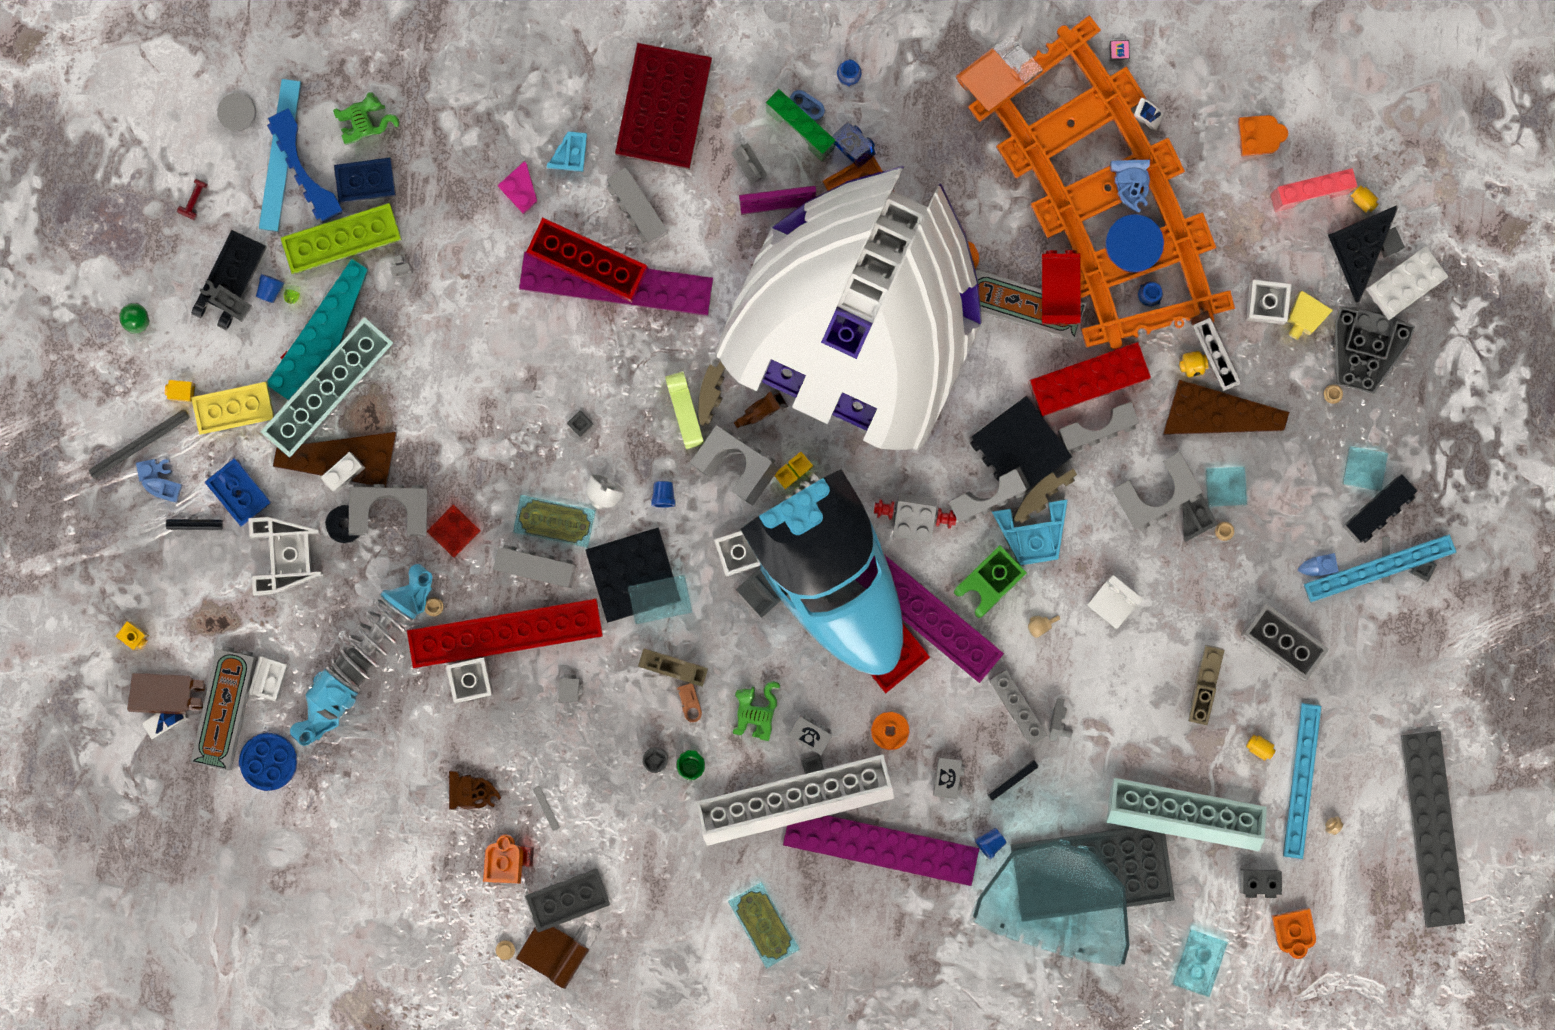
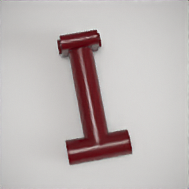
[177,179,208,220]

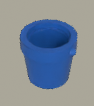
[837,59,862,87]
[256,274,285,303]
[1137,282,1163,307]
[651,481,676,508]
[975,828,1007,859]

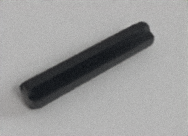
[166,519,223,530]

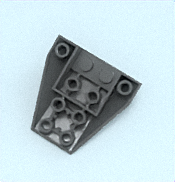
[1335,306,1415,394]

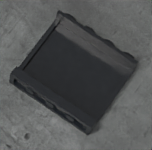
[970,396,1072,499]

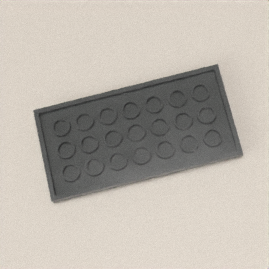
[1010,827,1175,922]

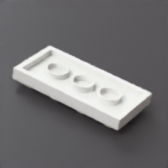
[1366,246,1448,320]

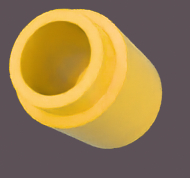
[1351,185,1379,213]
[1246,734,1276,761]

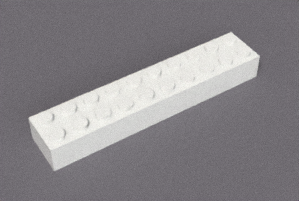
[696,755,894,846]

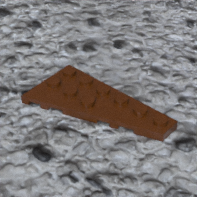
[1162,380,1290,435]
[273,432,397,488]

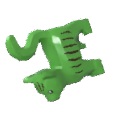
[333,92,400,145]
[733,681,780,741]

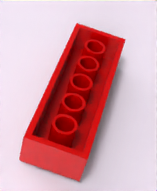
[526,217,648,303]
[1028,342,1151,417]

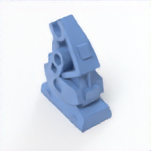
[1110,160,1150,213]

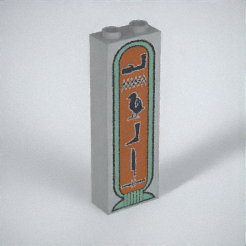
[976,269,1087,342]
[191,646,257,770]

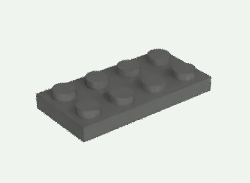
[524,869,610,932]

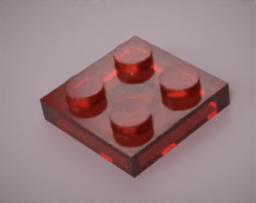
[426,504,481,558]

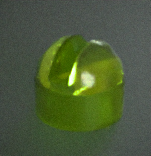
[284,289,300,304]

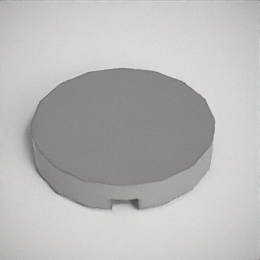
[217,93,256,132]

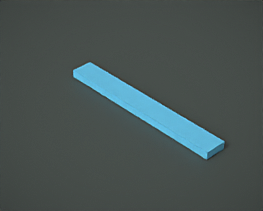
[259,79,302,232]
[1304,534,1456,603]
[1283,703,1321,859]

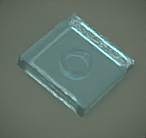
[1342,446,1388,491]
[1206,467,1247,507]

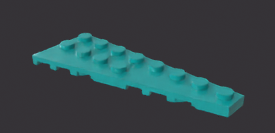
[267,259,368,400]

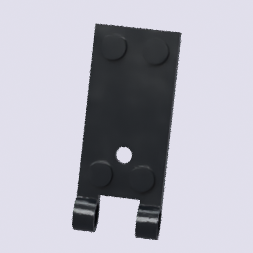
[191,230,267,331]

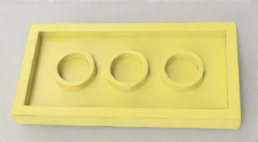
[191,382,274,435]

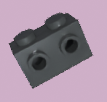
[1240,869,1282,898]

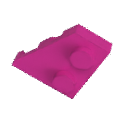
[497,161,538,215]

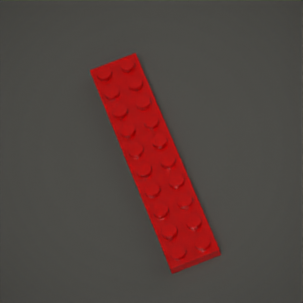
[407,599,603,668]

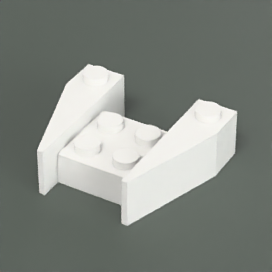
[248,517,323,596]

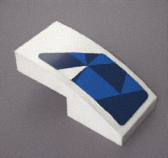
[1134,98,1164,131]
[142,713,188,739]

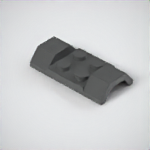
[736,568,788,618]

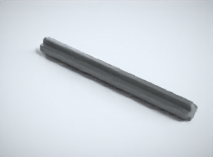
[89,410,190,478]

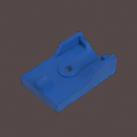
[205,458,272,527]

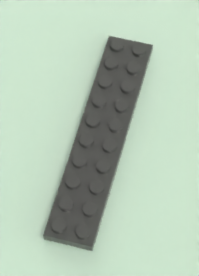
[1401,731,1465,928]

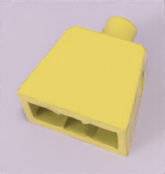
[1287,291,1332,340]

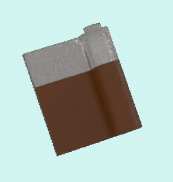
[516,916,602,989]

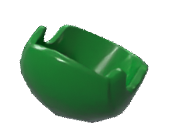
[119,303,150,334]
[676,750,705,780]

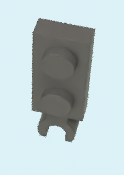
[200,280,252,322]

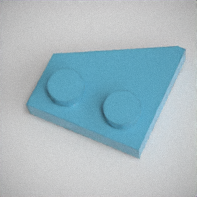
[547,131,587,172]

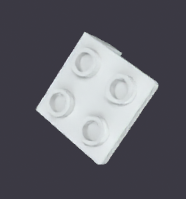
[1087,575,1143,629]

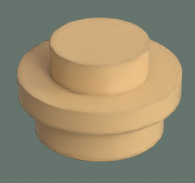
[1323,384,1343,404]
[1215,522,1234,541]
[425,597,444,616]
[1325,816,1343,835]
[496,940,515,960]

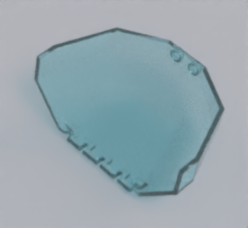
[969,839,1130,967]

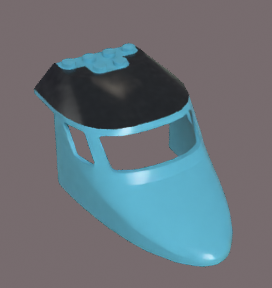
[740,469,903,675]

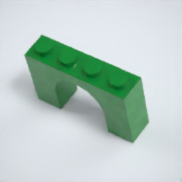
[766,89,836,162]

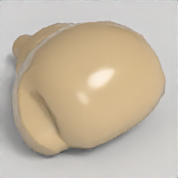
[1028,615,1060,638]

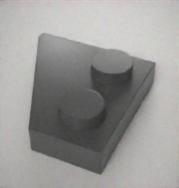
[1183,494,1218,542]

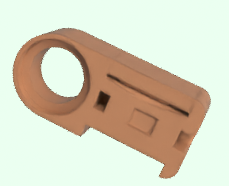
[677,683,702,722]

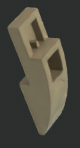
[699,360,726,427]
[1013,469,1077,523]
[1188,645,1225,726]

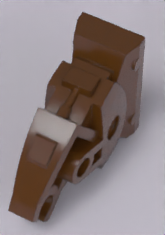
[733,390,788,429]
[449,771,502,810]

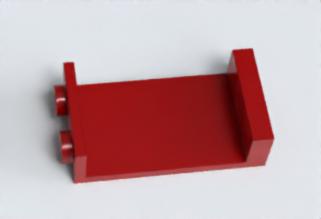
[1042,250,1081,325]

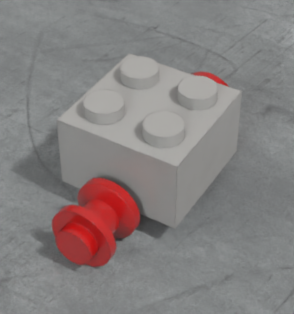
[873,493,956,542]

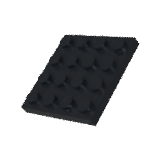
[585,527,681,623]

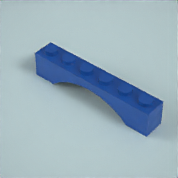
[267,108,343,223]

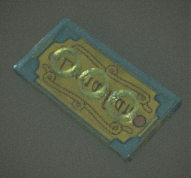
[513,495,596,548]
[728,882,800,969]

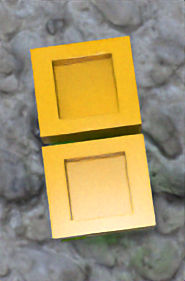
[774,452,813,490]

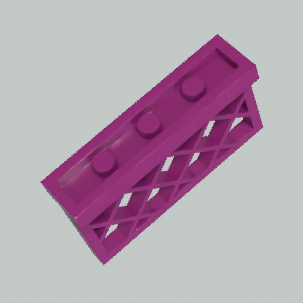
[739,186,816,215]

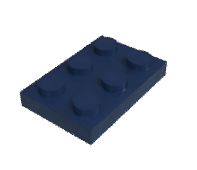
[334,157,396,204]

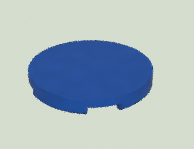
[1105,214,1164,273]
[239,733,298,791]

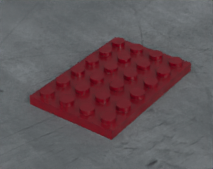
[615,43,712,170]

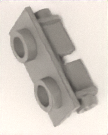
[732,143,768,185]

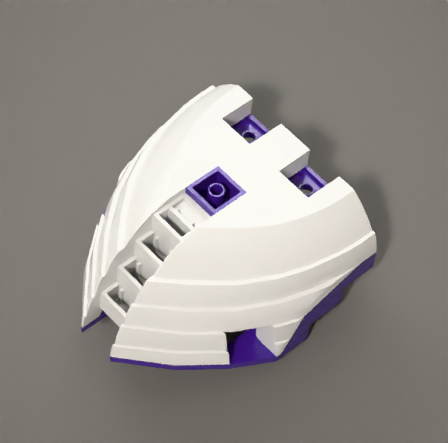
[715,166,982,450]

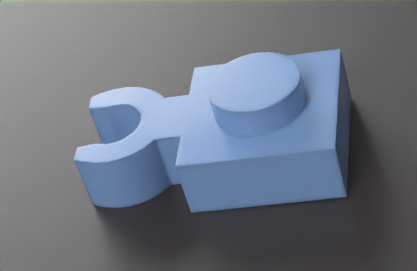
[136,459,172,482]

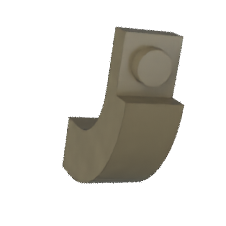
[638,648,708,687]

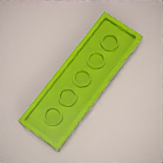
[280,203,402,275]

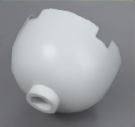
[586,474,625,509]

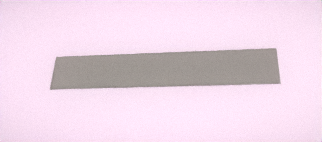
[1382,537,1390,583]
[533,786,560,831]

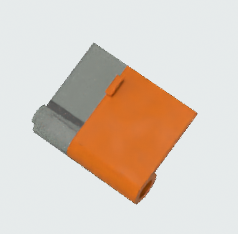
[955,34,1043,112]

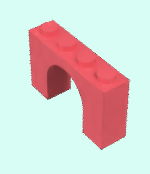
[1270,168,1358,212]

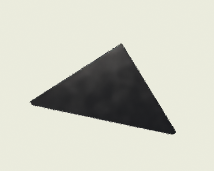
[1328,205,1398,303]

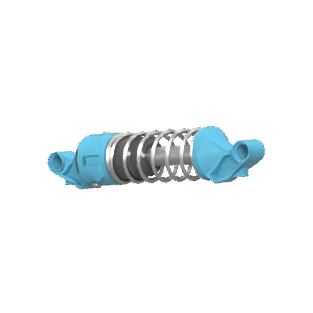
[290,564,433,746]

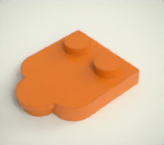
[1238,115,1288,157]
[483,834,523,884]
[1271,907,1316,959]

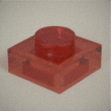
[520,846,534,867]

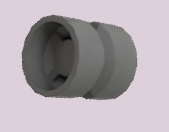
[642,747,668,773]

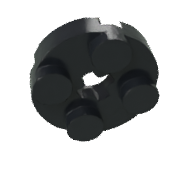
[325,505,361,544]

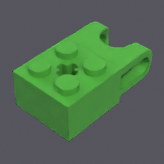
[954,545,1028,619]

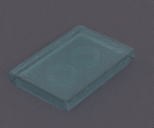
[628,575,693,624]
[1172,929,1228,997]

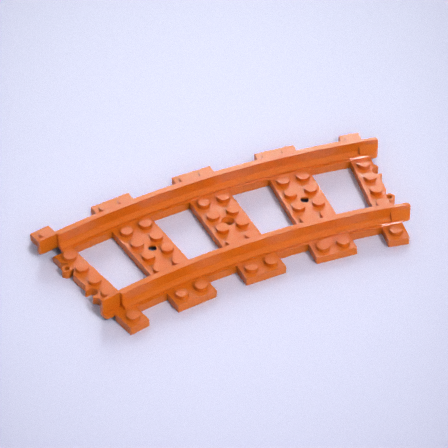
[968,15,1235,350]

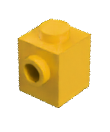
[115,621,149,650]

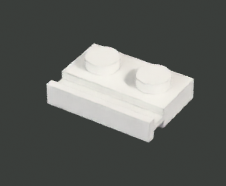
[249,656,288,701]

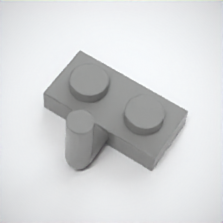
[1049,698,1073,741]

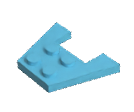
[992,499,1068,566]

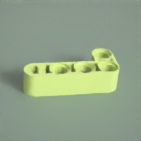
[665,371,704,450]

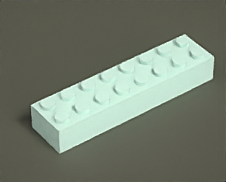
[261,317,393,458]
[1107,778,1267,851]

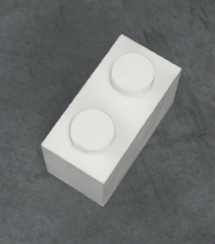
[320,452,365,493]

